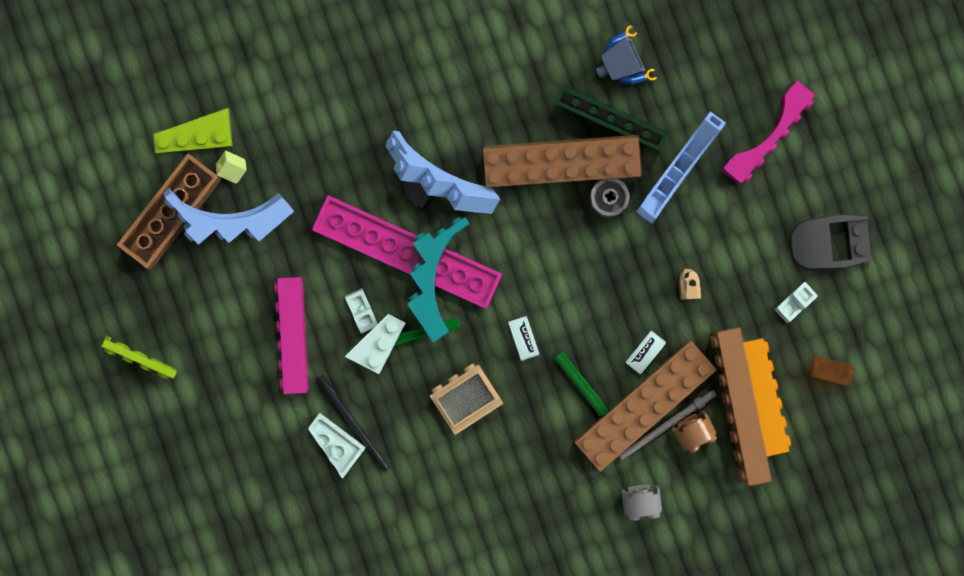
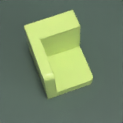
[216,150,247,183]

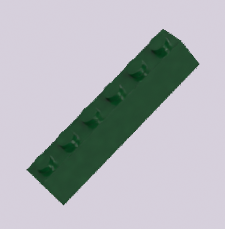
[555,84,668,151]

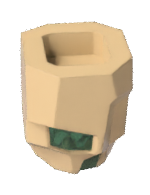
[679,269,701,300]

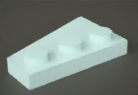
[308,413,366,479]

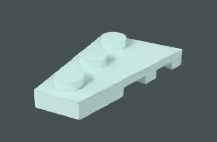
[345,314,406,374]

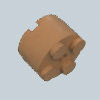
[672,411,717,453]

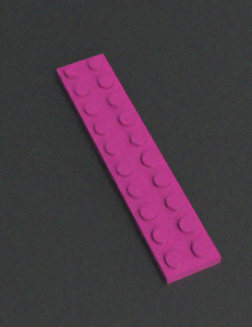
[312,195,502,309]

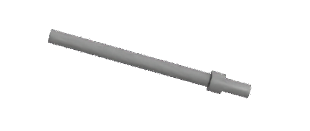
[619,390,717,460]

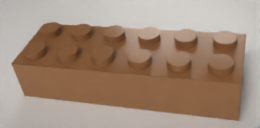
[117,154,222,269]

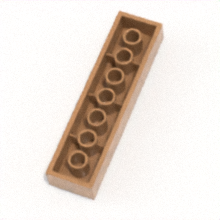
[483,135,641,187]
[710,328,772,486]
[574,341,717,472]

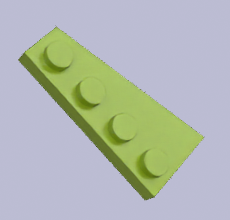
[154,108,233,154]
[102,335,177,379]

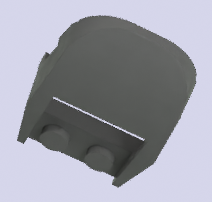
[791,215,872,271]

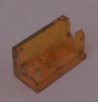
[809,356,854,386]

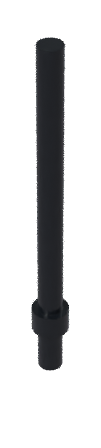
[316,375,390,471]

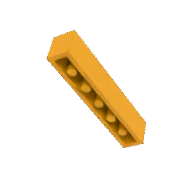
[743,338,791,457]

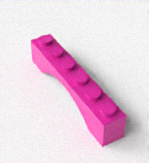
[721,80,815,185]

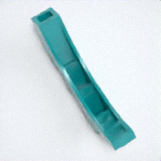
[407,217,470,342]

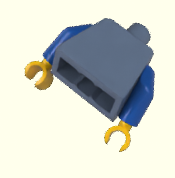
[596,26,657,85]

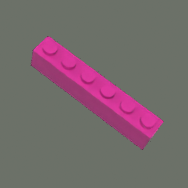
[275,277,309,394]

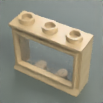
[430,364,504,435]

